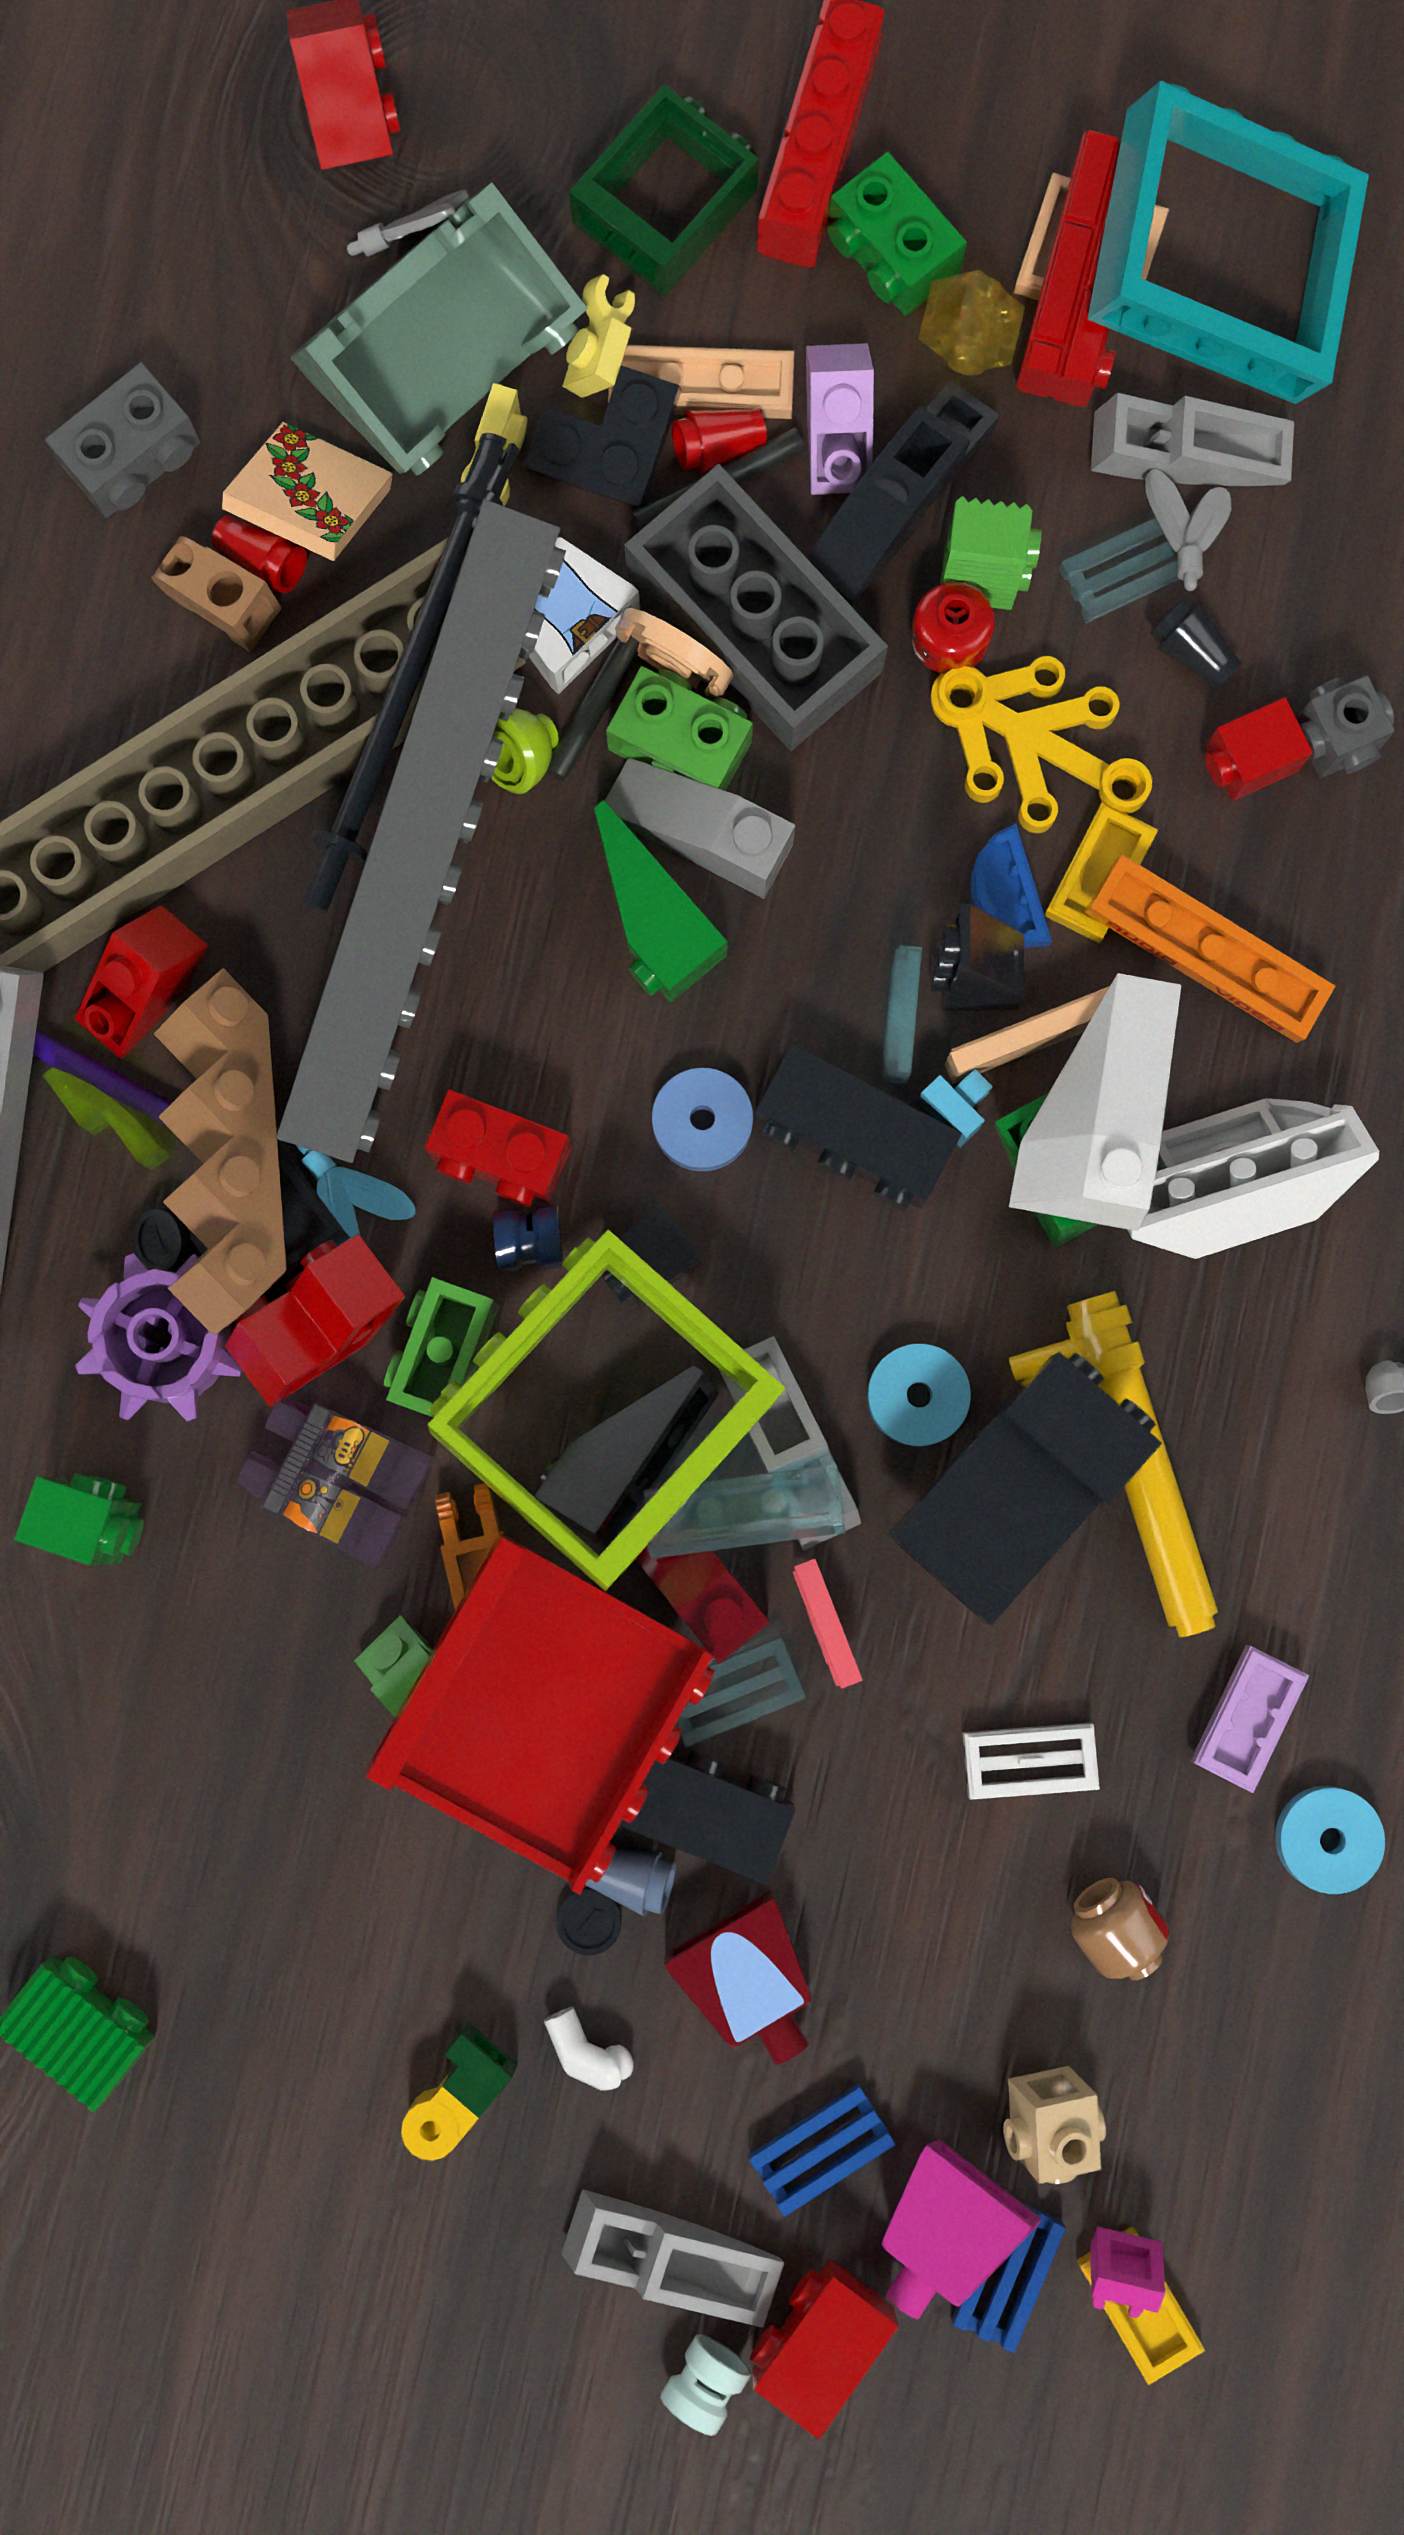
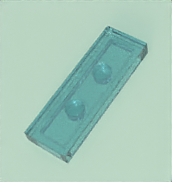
[644,1464,846,1558]

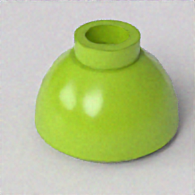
[491,708,559,794]

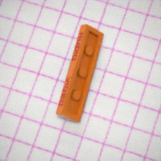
[1085,854,1336,1043]

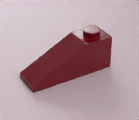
[635,1485,770,1664]

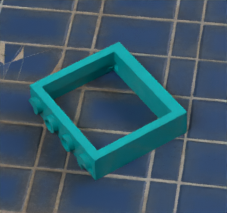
[1087,81,1369,404]

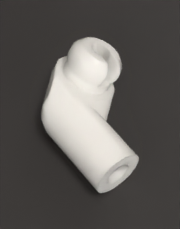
[544,2007,633,2091]

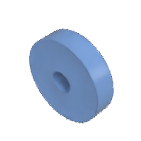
[652,1068,753,1171]

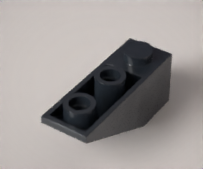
[931,903,1025,1011]

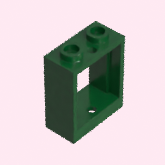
[569,84,759,297]

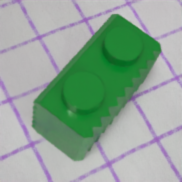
[0,1955,156,2112]

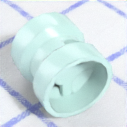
[660,2334,751,2436]

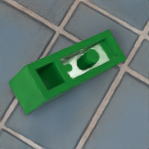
[594,800,727,1003]

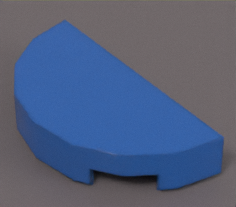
[970,824,1052,948]

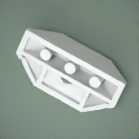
[1127,1098,1379,1259]

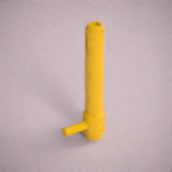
[1009,1291,1218,1637]

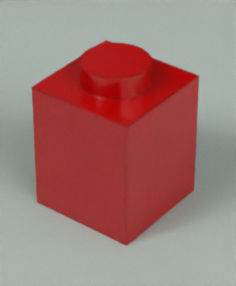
[1205,697,1313,802]

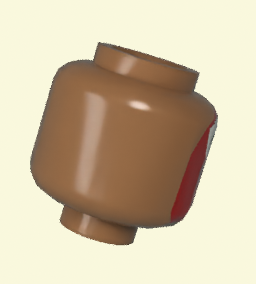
[1070,1878,1170,1980]

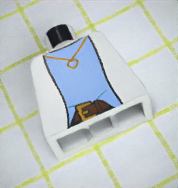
[529,537,640,695]

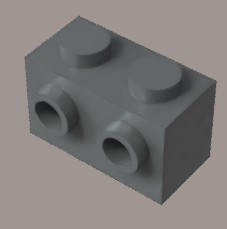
[45,362,200,519]

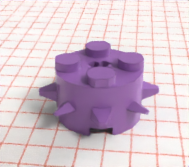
[75,1253,242,1421]

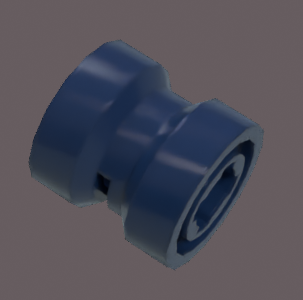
[493,1205,563,1273]

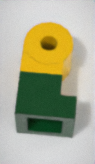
[401,2021,518,2161]

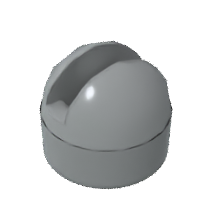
[1365,1360,1404,1414]

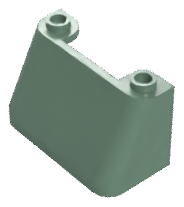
[290,182,588,476]

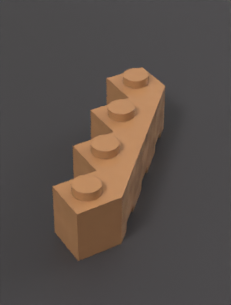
[154,968,286,1336]

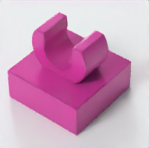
[1090,2226,1165,2318]

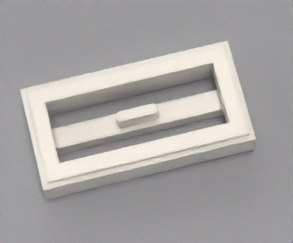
[962,1722,1099,1800]

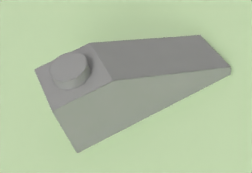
[605,758,795,899]

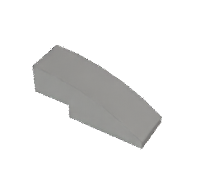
[1091,393,1294,486]
[719,1336,861,1551]
[561,2189,784,2327]

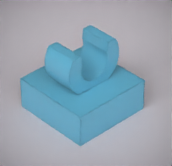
[917,1069,993,1148]

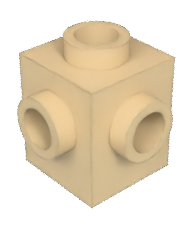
[1004,2066,1106,2184]

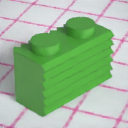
[940,496,1042,610]

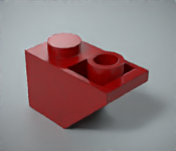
[74,905,208,1059]

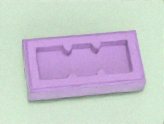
[1190,1645,1309,1793]

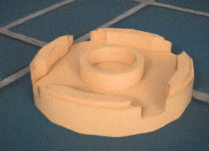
[615,608,733,697]

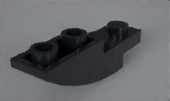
[807,380,1000,607]

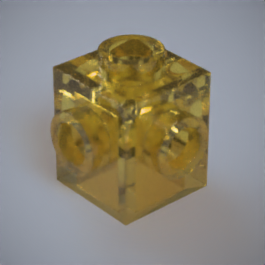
[919,270,1025,375]

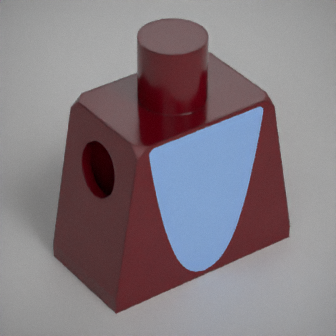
[664,1890,812,2065]

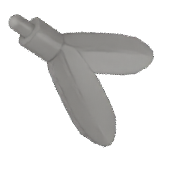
[347,190,469,256]
[1145,469,1231,591]

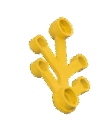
[930,656,1152,833]

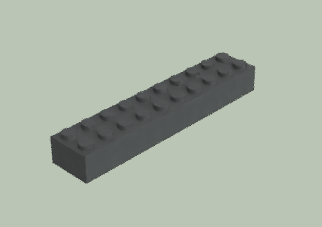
[276,499,566,1163]

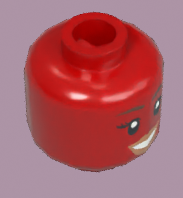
[911,581,995,674]

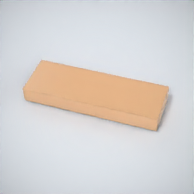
[608,345,794,419]
[944,986,1110,1084]

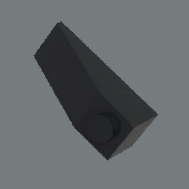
[534,1366,719,1549]

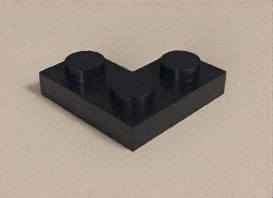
[524,365,682,509]

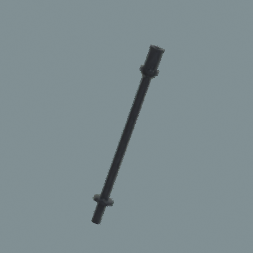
[303,433,519,913]

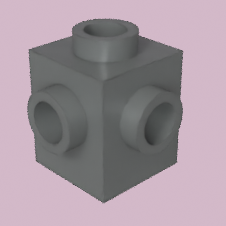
[1297,675,1395,779]

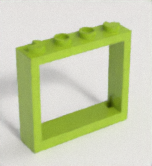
[427,1230,786,1592]

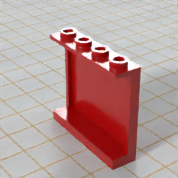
[366,1533,715,1895]

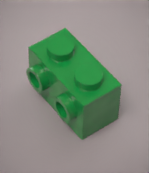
[828,152,967,316]
[14,1473,144,1565]

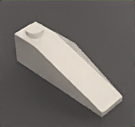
[1009,973,1181,1231]

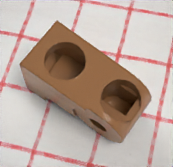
[151,536,282,653]

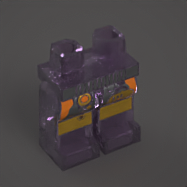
[237,1399,437,1570]

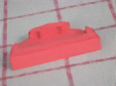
[793,1559,863,1689]

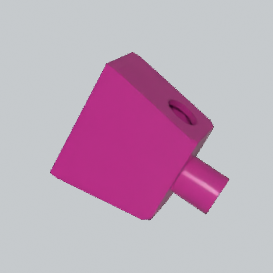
[882,2139,1042,2319]

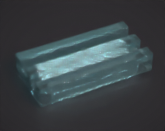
[1059,518,1180,623]
[882,945,922,1084]
[676,1637,806,1747]

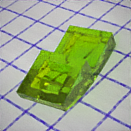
[43,1068,172,1171]

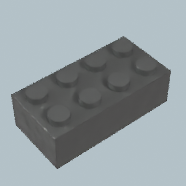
[624,464,888,751]

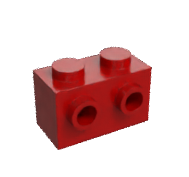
[424,1089,572,1207]
[750,2258,899,2440]

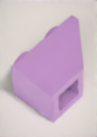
[806,343,874,494]

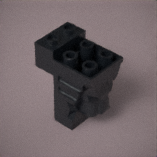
[887,1351,1162,1626]

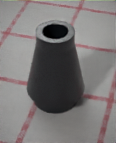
[1150,596,1242,689]

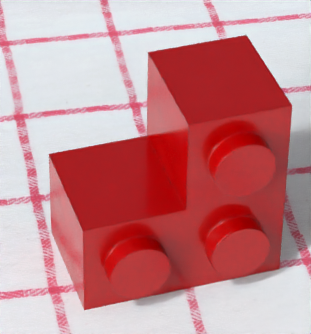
[286,0,401,170]
[224,1234,405,1407]

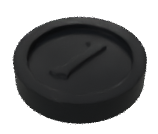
[133,1208,190,1272]
[557,1887,622,1956]

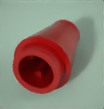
[671,408,767,474]
[212,515,307,593]

